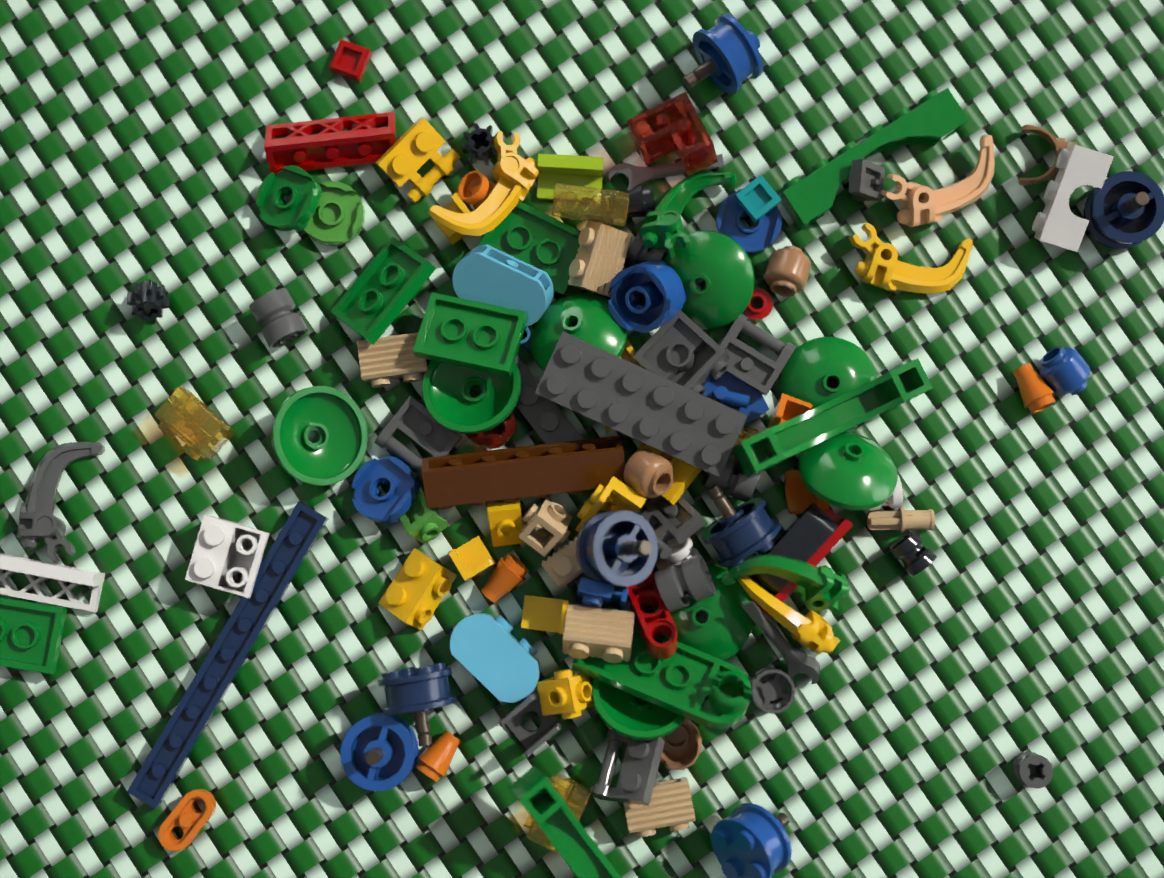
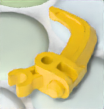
[428,131,539,236]
[849,223,973,294]
[738,576,840,655]

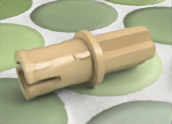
[866,507,935,533]

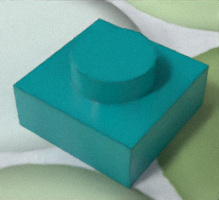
[734,175,781,223]

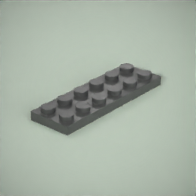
[535,332,748,477]

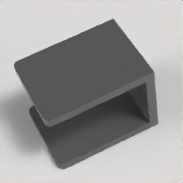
[499,690,562,757]

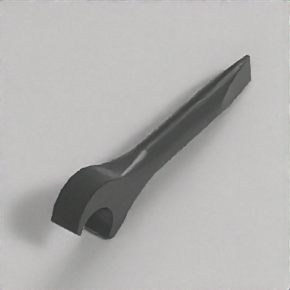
[608,154,724,192]
[742,601,820,684]

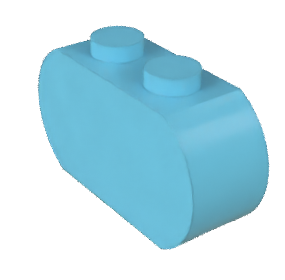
[452,244,554,327]
[450,613,540,703]

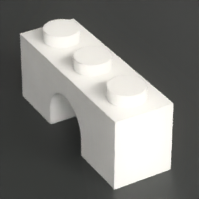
[1032,143,1114,252]

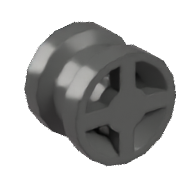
[1012,752,1053,789]

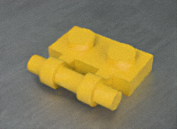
[375,117,461,203]

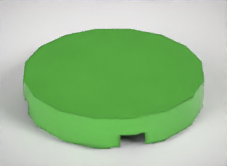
[304,181,365,246]

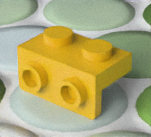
[575,476,647,532]
[378,548,457,630]

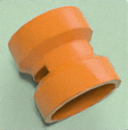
[457,171,496,209]

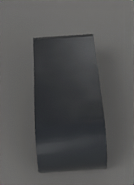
[750,502,838,596]

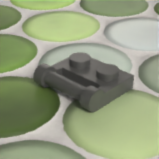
[720,314,796,396]
[374,396,462,481]
[591,729,665,806]

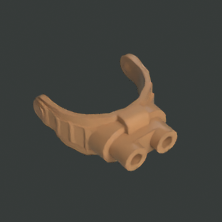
[1018,125,1078,186]

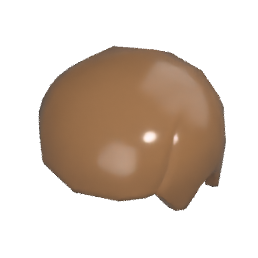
[660,718,702,770]

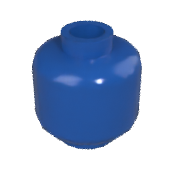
[1040,346,1090,395]

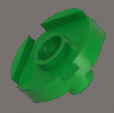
[256,165,322,232]

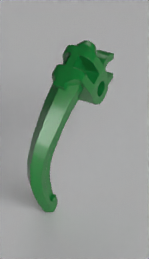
[639,172,737,259]
[721,555,850,616]

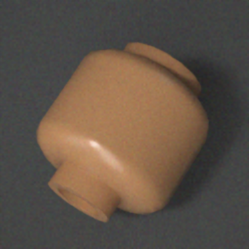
[765,246,811,297]
[623,449,673,498]

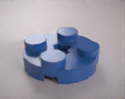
[716,189,782,254]
[352,456,420,524]

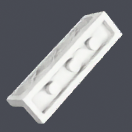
[0,553,105,612]

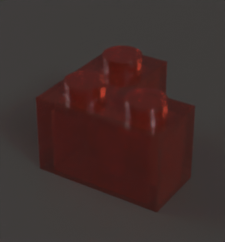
[626,92,718,176]

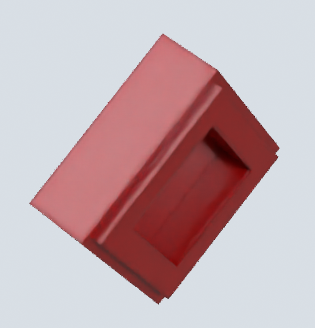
[329,39,372,83]

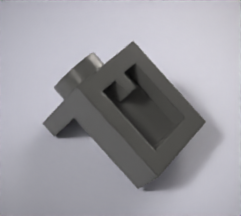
[848,159,885,202]

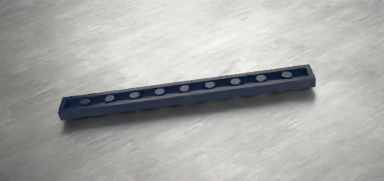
[127,501,329,809]

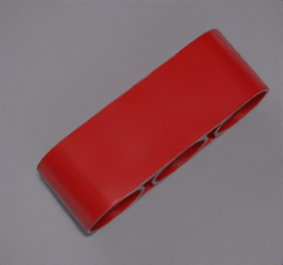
[623,572,677,660]

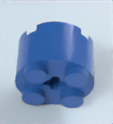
[608,260,687,333]

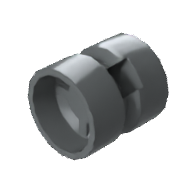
[249,288,308,349]
[702,452,760,502]
[655,554,716,612]
[749,666,796,714]

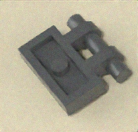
[641,495,706,559]

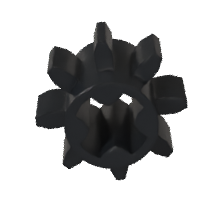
[461,123,498,166]
[127,280,169,321]

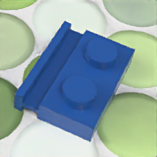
[575,578,629,610]

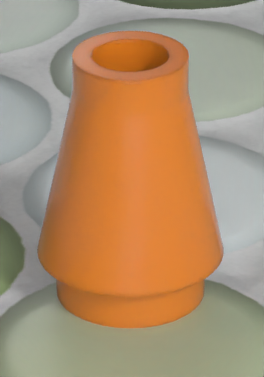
[1013,363,1056,414]
[481,553,529,603]
[415,730,461,782]

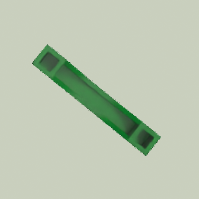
[780,88,969,231]
[733,358,933,478]
[508,765,622,878]

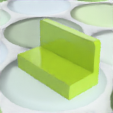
[537,154,604,203]

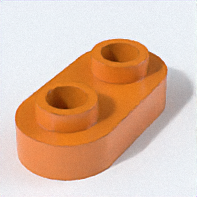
[158,789,216,851]

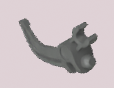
[17,442,105,564]

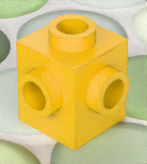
[537,668,594,719]

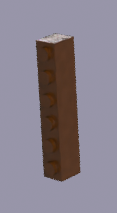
[422,435,626,510]

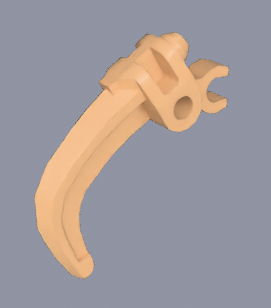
[880,134,995,227]

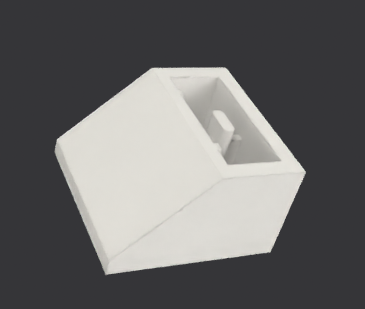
[185,515,270,598]

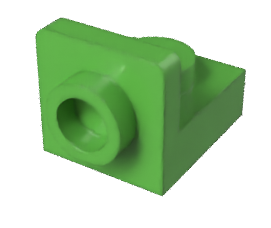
[400,486,449,544]

